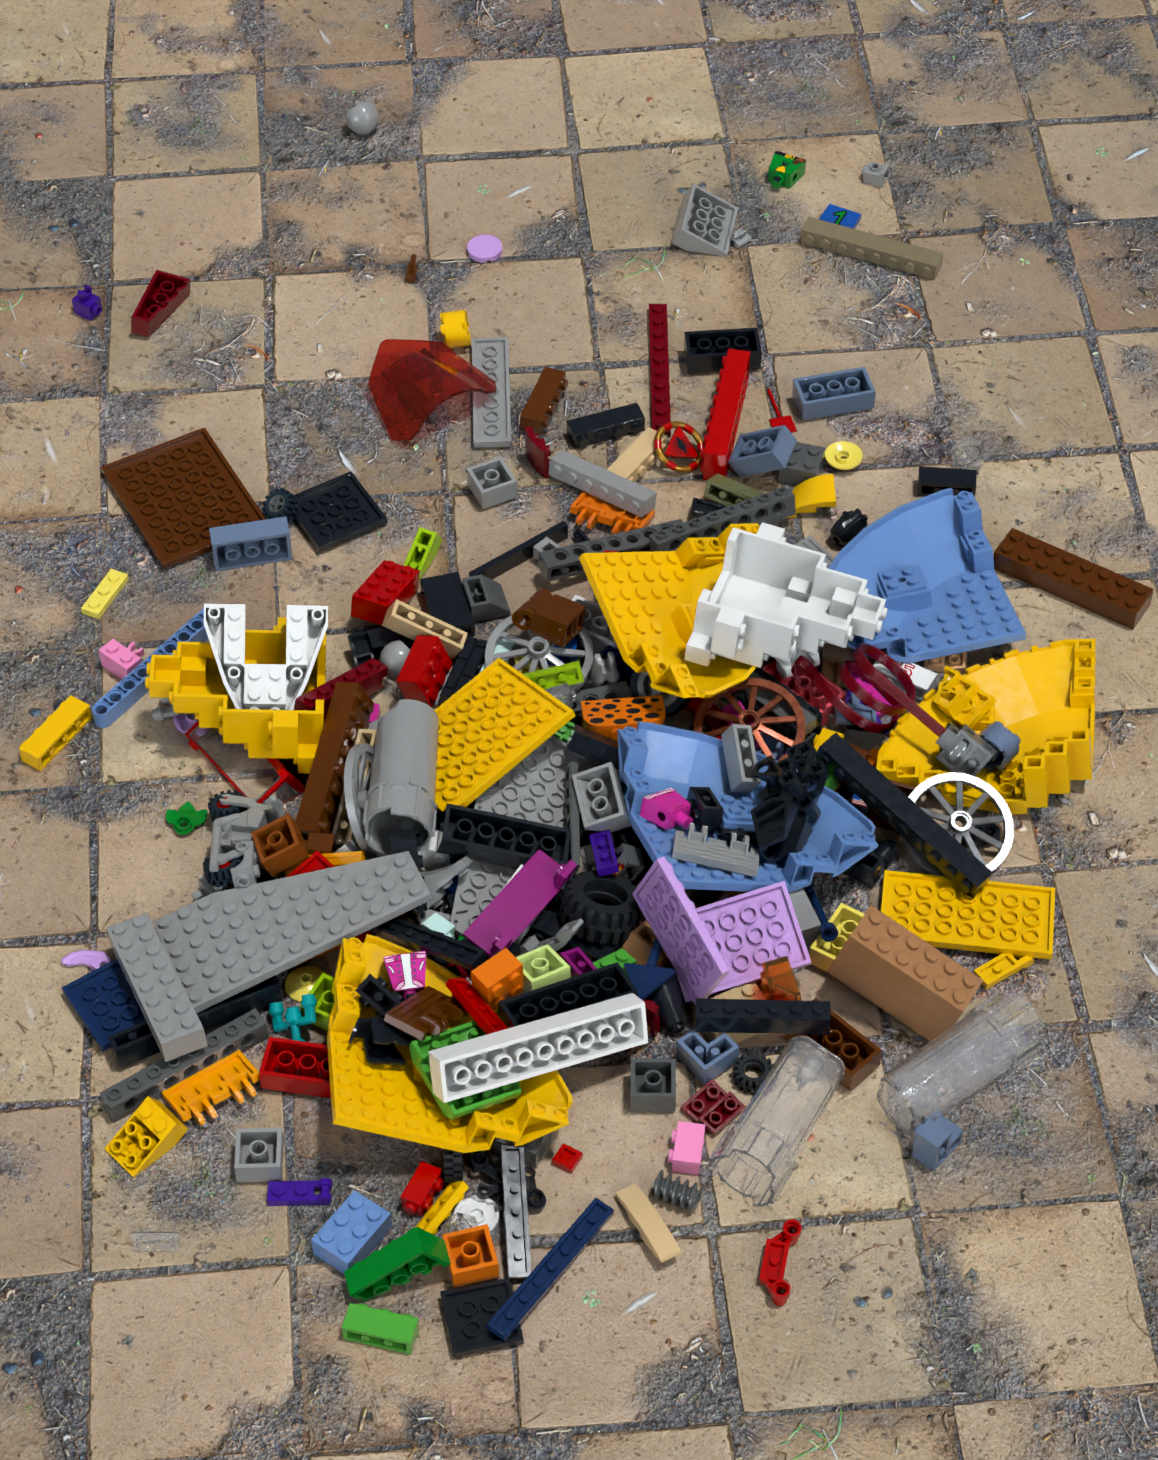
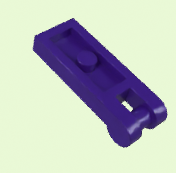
[267,1178,333,1206]

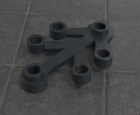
[469,1151,546,1212]

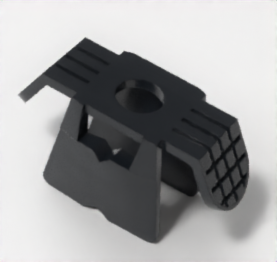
[348,1016,417,1066]

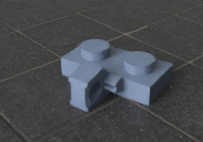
[834,692,877,726]

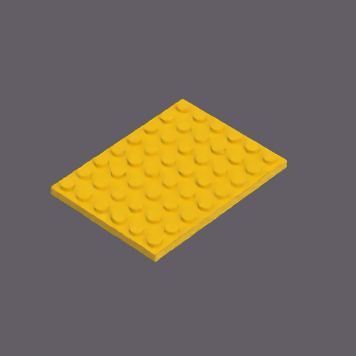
[434,658,576,814]

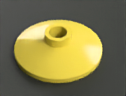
[825,441,863,470]
[285,966,324,1003]

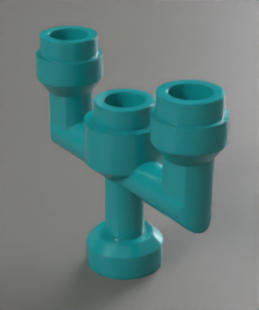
[269,994,317,1042]

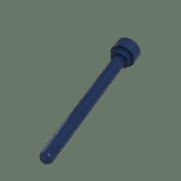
[804,884,838,942]

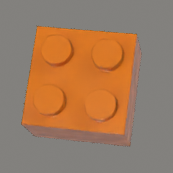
[471,948,524,1011]
[442,1224,499,1288]

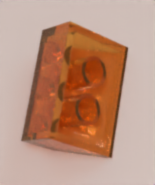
[759,956,801,1001]

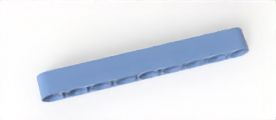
[92,608,208,728]

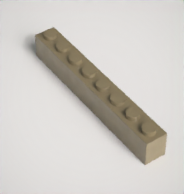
[800,217,943,280]

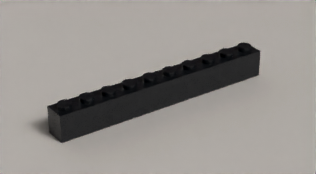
[816,733,993,898]

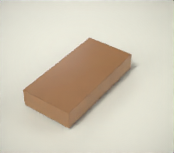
[821,657,842,688]

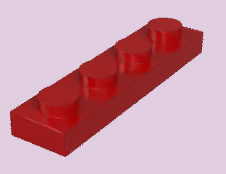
[445,977,508,1034]

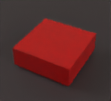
[552,1143,583,1174]

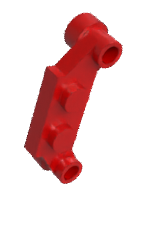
[759,1219,802,1306]

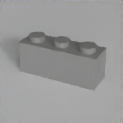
[721,724,761,793]

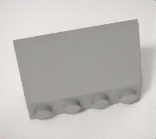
[671,183,738,257]

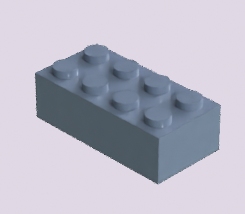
[792,367,876,420]
[209,516,293,571]

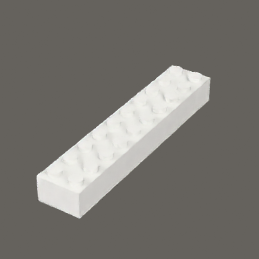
[428,993,648,1103]

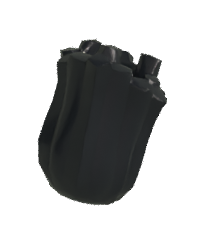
[830,508,868,545]

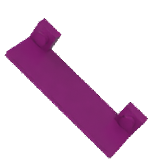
[463,850,578,958]

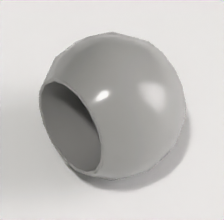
[345,101,379,135]
[379,640,410,679]

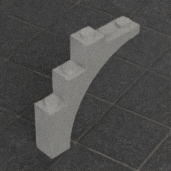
[335,840,472,910]

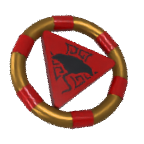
[654,421,705,473]

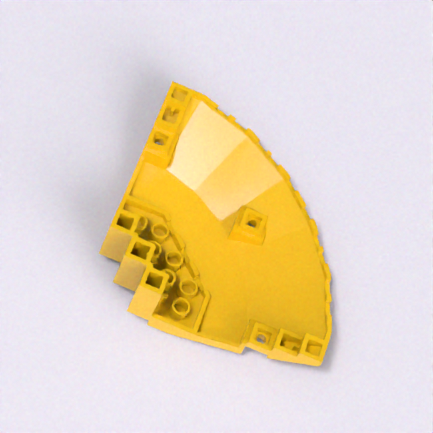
[876,639,1096,815]

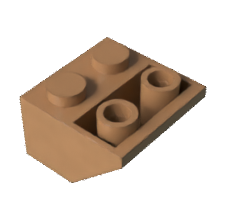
[621,920,671,968]

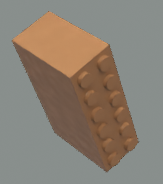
[827,905,983,1046]

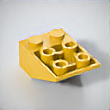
[104,1096,188,1177]

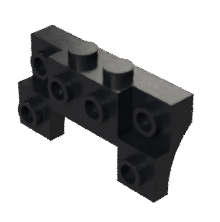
[347,627,414,667]

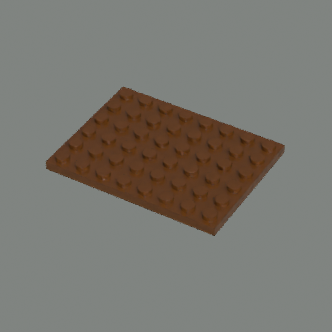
[101,427,266,570]

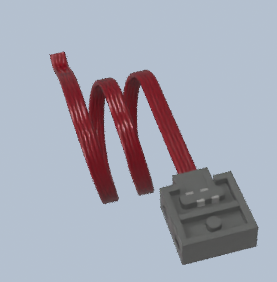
[794,643,997,776]

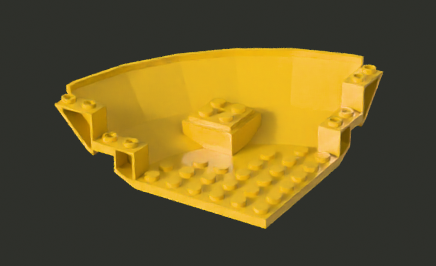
[579,523,760,698]
[327,934,573,1153]

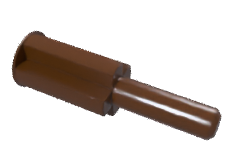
[405,254,417,283]

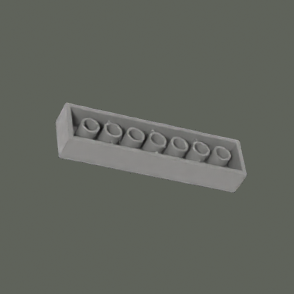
[106,913,208,1062]

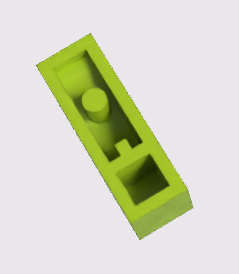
[403,527,443,581]

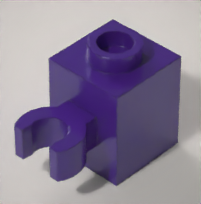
[72,285,102,321]

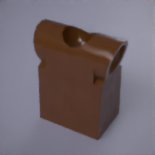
[512,588,586,648]

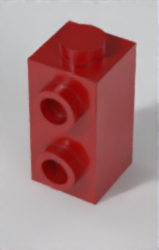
[400,1161,444,1217]

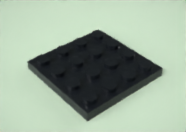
[293,471,388,553]

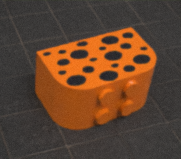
[581,695,666,741]

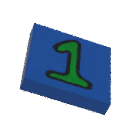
[819,204,862,229]

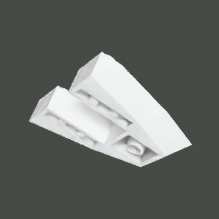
[204,604,328,710]

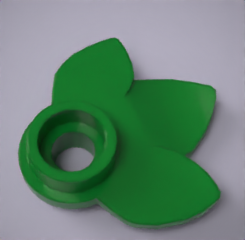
[165,801,208,835]

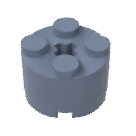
[979,721,1020,771]

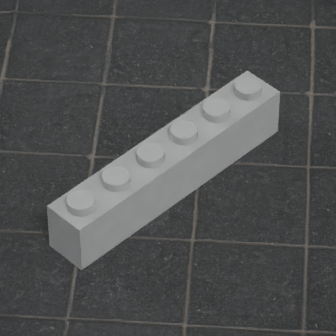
[548,450,657,518]

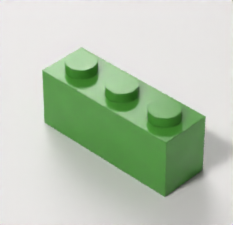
[342,1303,419,1354]

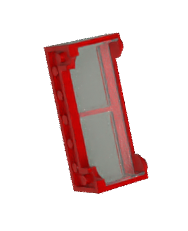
[185,720,305,805]

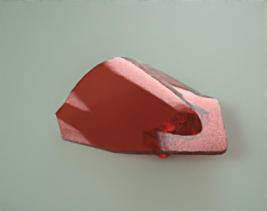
[368,339,497,441]

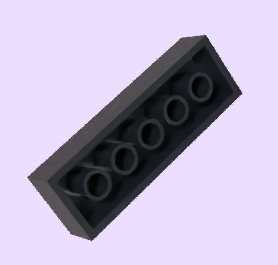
[437,803,571,869]
[497,962,638,1028]

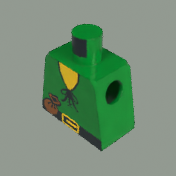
[768,151,806,189]

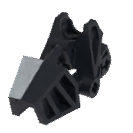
[751,741,829,863]

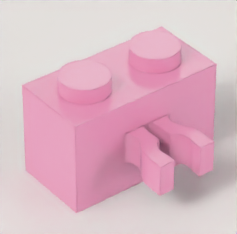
[99,639,144,680]

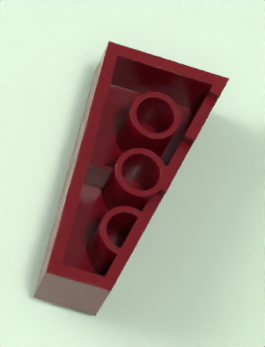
[131,270,191,337]

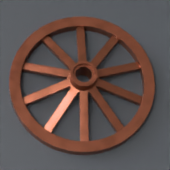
[694,678,806,761]

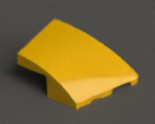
[787,474,836,518]
[933,665,996,729]

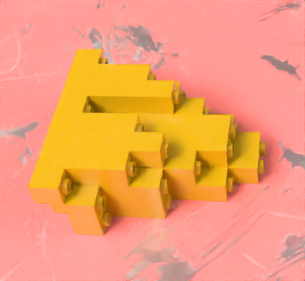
[145,617,326,773]

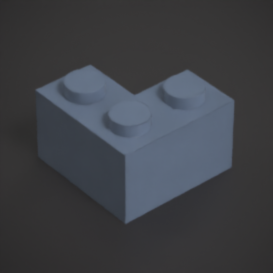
[676,1029,739,1085]
[912,1115,963,1172]

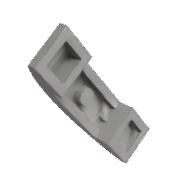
[516,918,584,956]

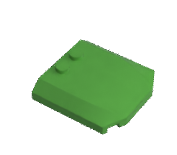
[409,1021,522,1119]

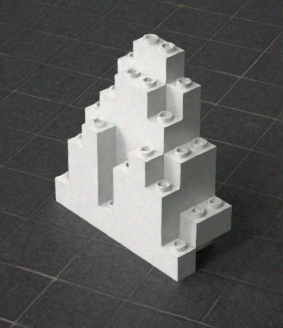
[684,522,888,668]

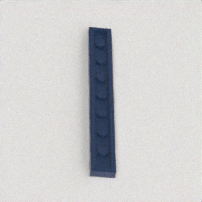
[486,1198,614,1341]

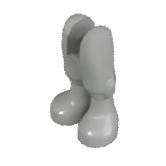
[585,651,621,690]

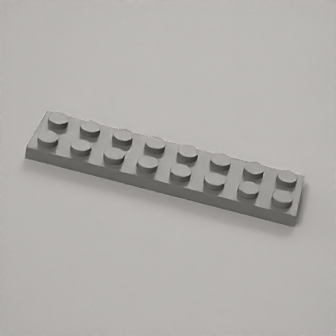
[472,337,511,448]

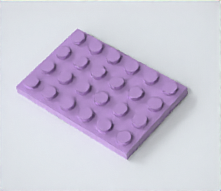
[632,856,730,1005]
[677,881,812,1003]

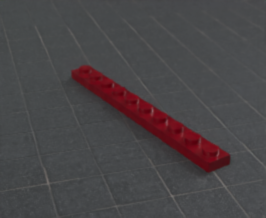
[649,304,671,437]

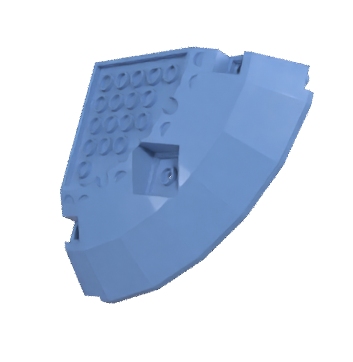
[829,488,1026,663]
[617,721,879,893]

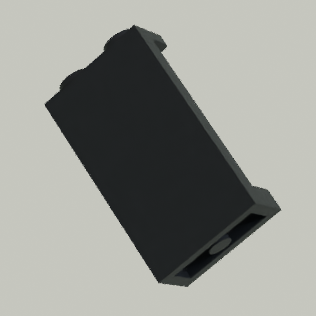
[420,572,475,638]

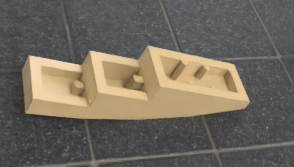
[615,1183,682,1263]

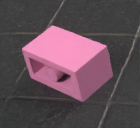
[668,1121,705,1175]

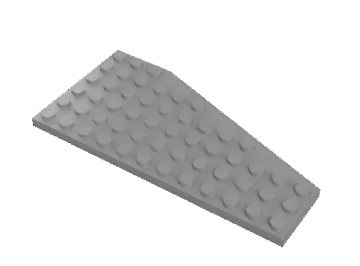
[449,735,603,943]
[153,851,433,1013]

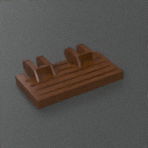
[384,986,469,1041]

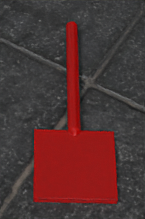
[767,389,797,433]

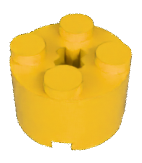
[440,310,471,349]

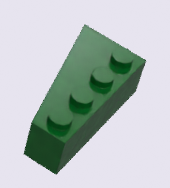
[344,1227,451,1302]

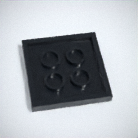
[440,1278,524,1358]

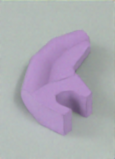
[61,949,111,971]

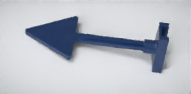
[624,937,676,1000]

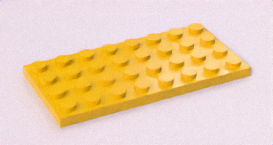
[881,870,1055,960]

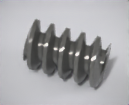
[652,1170,703,1212]

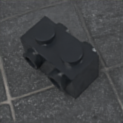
[686,787,723,832]
[355,974,405,1018]

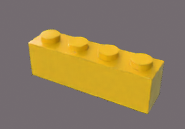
[19,695,92,771]

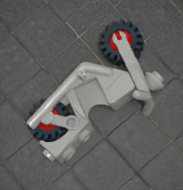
[203,790,284,892]

